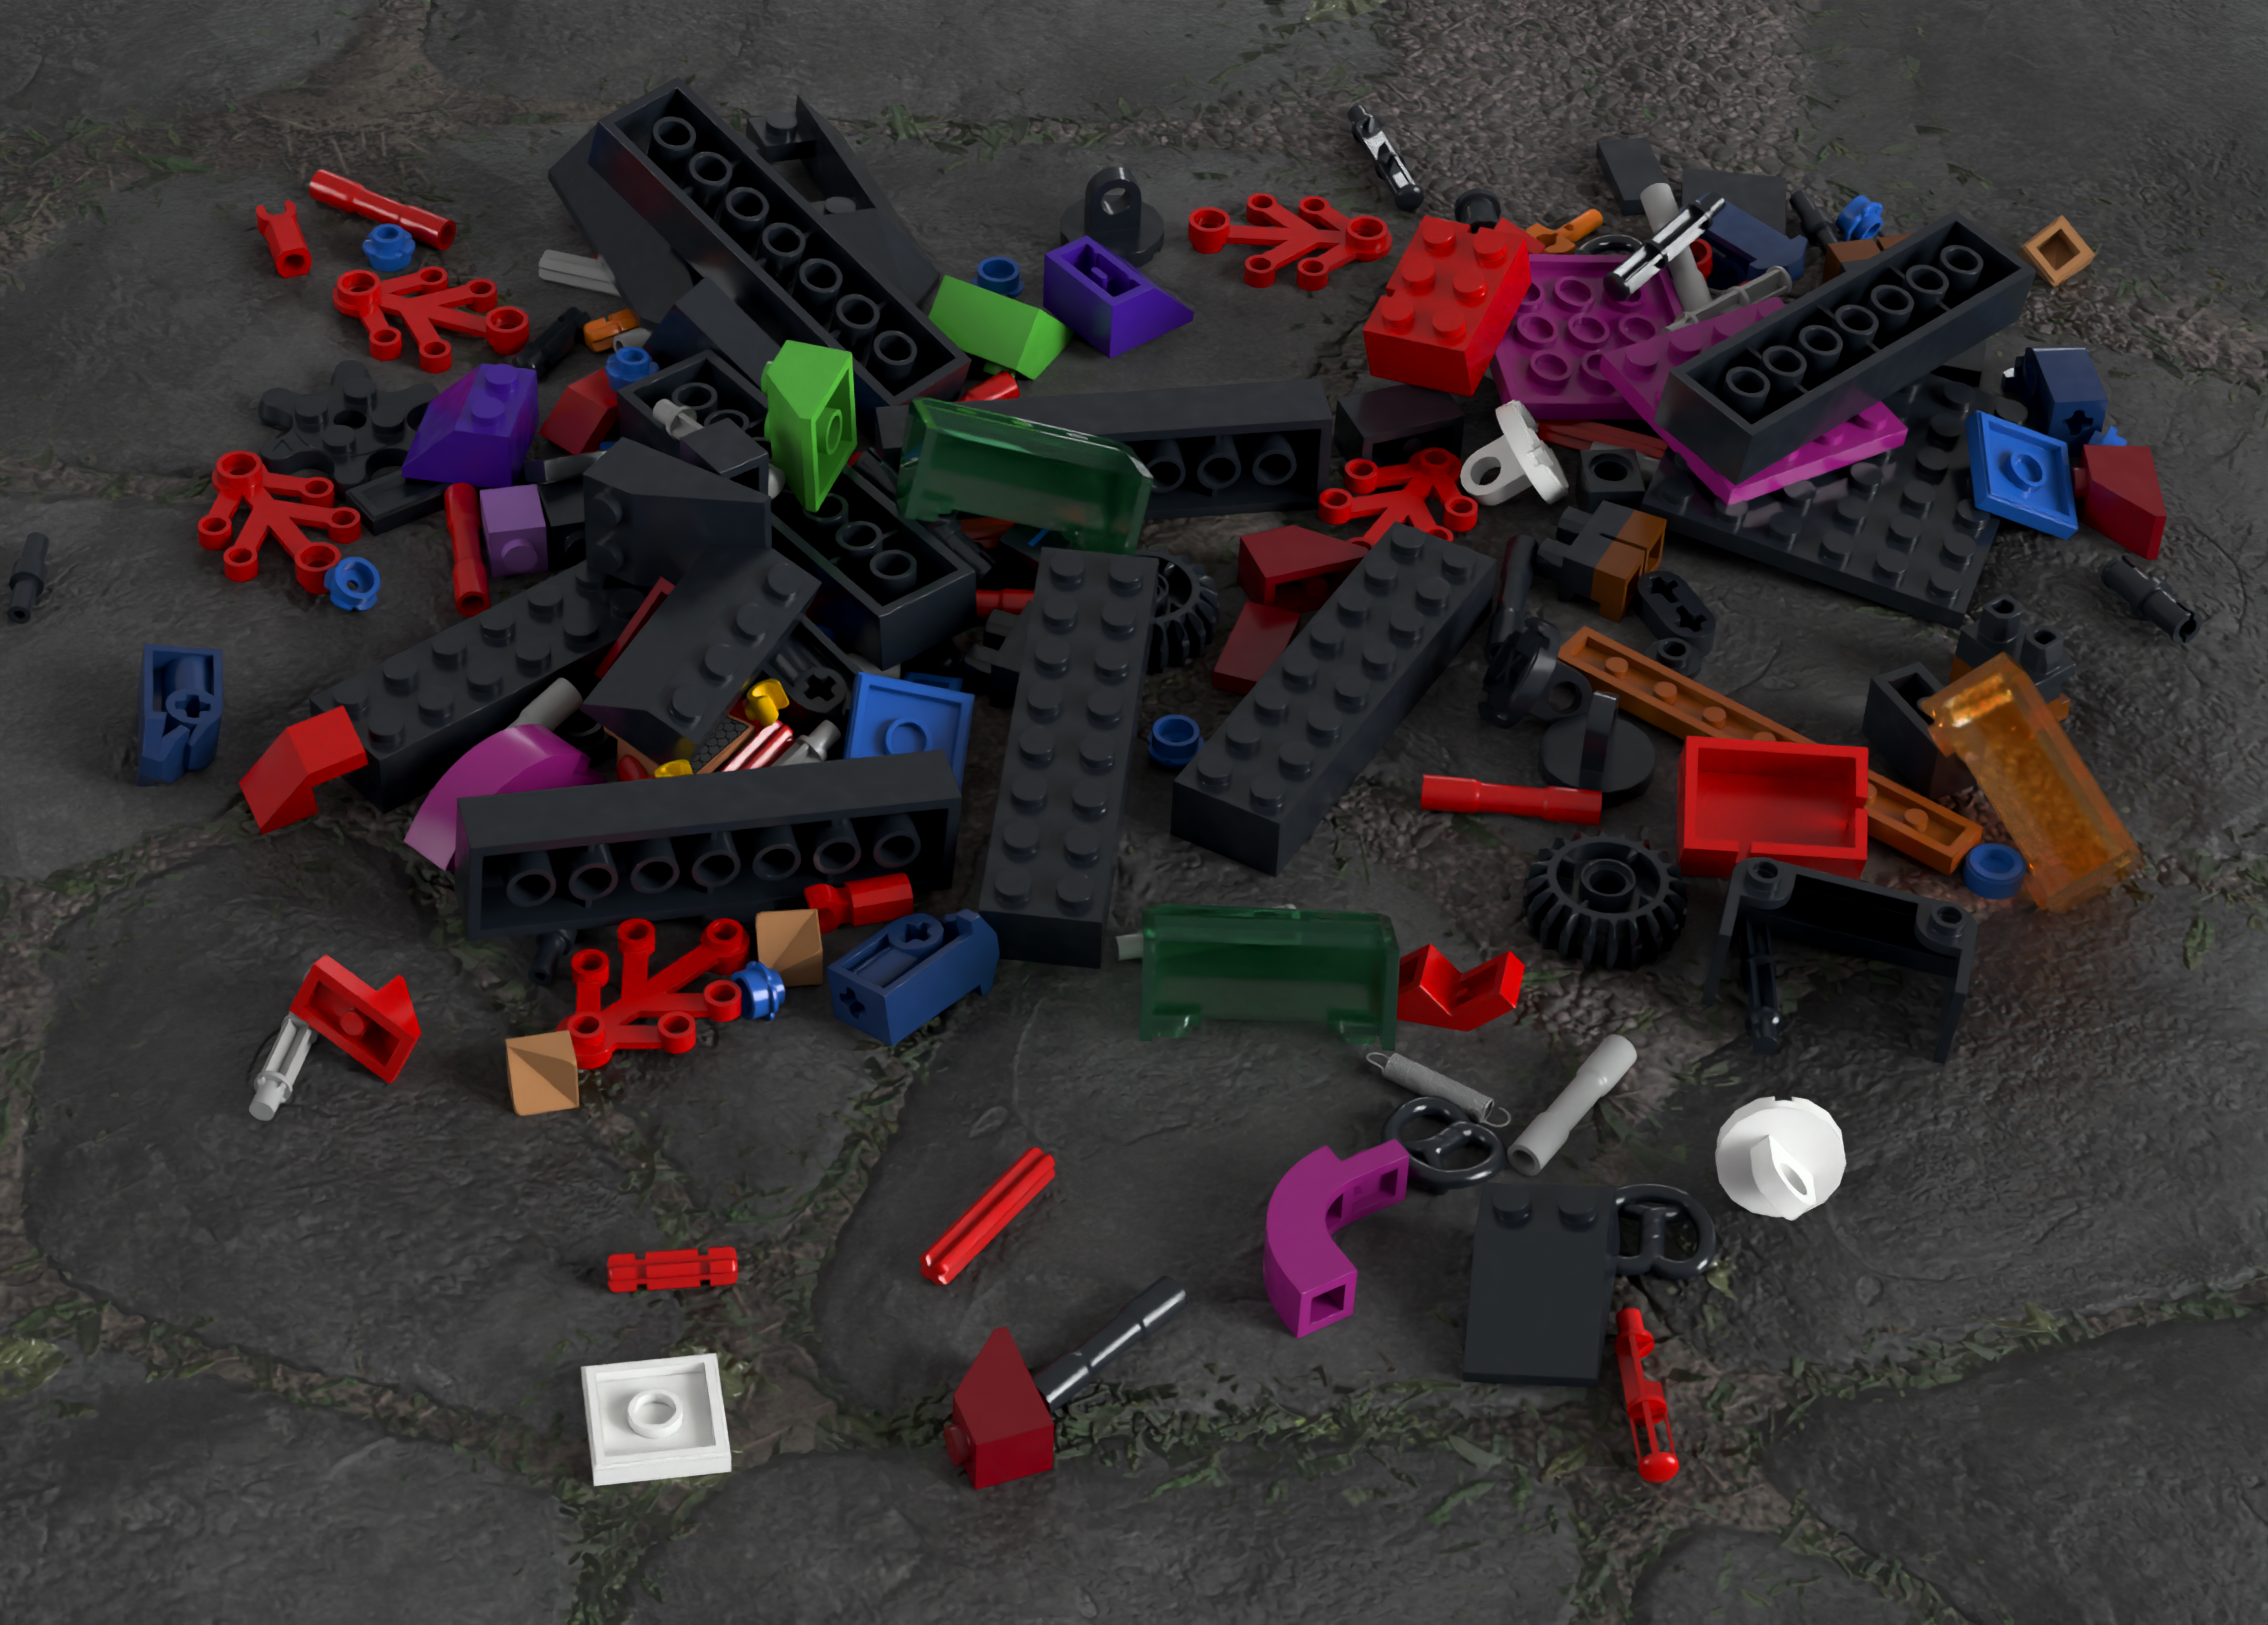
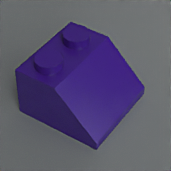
[402,363,539,489]

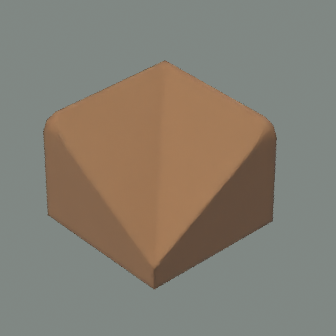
[2017,215,2095,288]
[755,909,823,987]
[505,1030,579,1116]

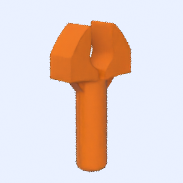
[1526,209,1603,255]

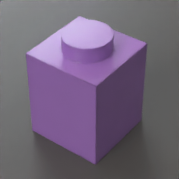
[480,484,548,577]

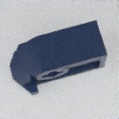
[1667,191,1808,296]
[2001,345,2108,457]
[137,644,223,787]
[827,909,1000,1047]

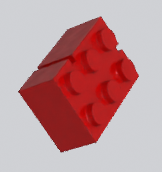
[1363,216,1532,398]
[1676,736,1868,881]

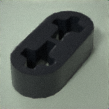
[1634,570,1716,657]

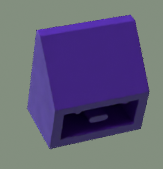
[1043,236,1194,359]

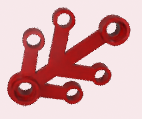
[1188,193,1392,291]
[332,266,530,374]
[1318,447,1478,551]
[197,450,362,594]
[555,918,750,1069]

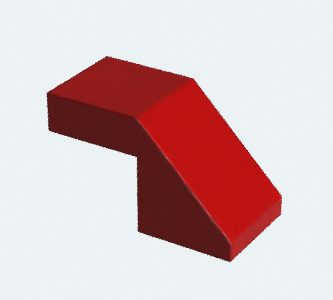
[538,367,619,454]
[239,705,369,835]
[1373,943,1525,1032]

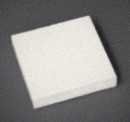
[581,1353,731,1486]

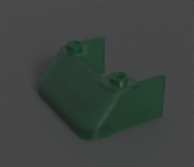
[895,397,1154,556]
[1138,904,1400,1051]

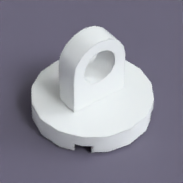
[1460,400,1569,506]
[1715,1096,1846,1221]

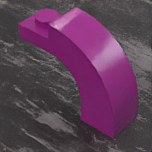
[404,724,608,872]
[1263,1139,1410,1339]

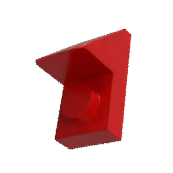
[289,954,422,1084]

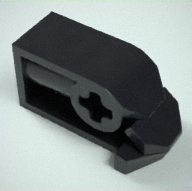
[746,616,877,745]

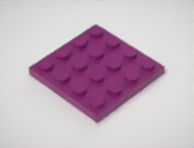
[1489,254,1684,420]
[1598,296,1908,506]

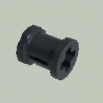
[1454,188,1501,234]

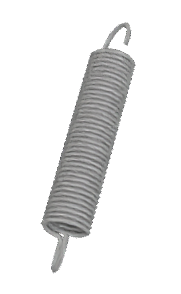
[1366,1052,1511,1127]

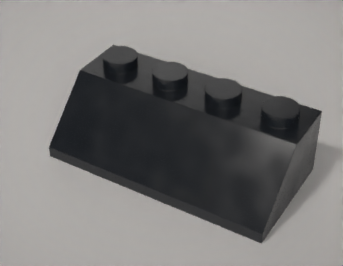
[579,544,822,766]

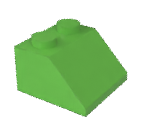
[928,275,1075,381]
[761,340,857,512]

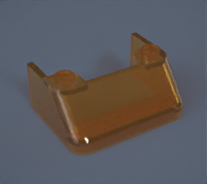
[1920,651,2148,915]

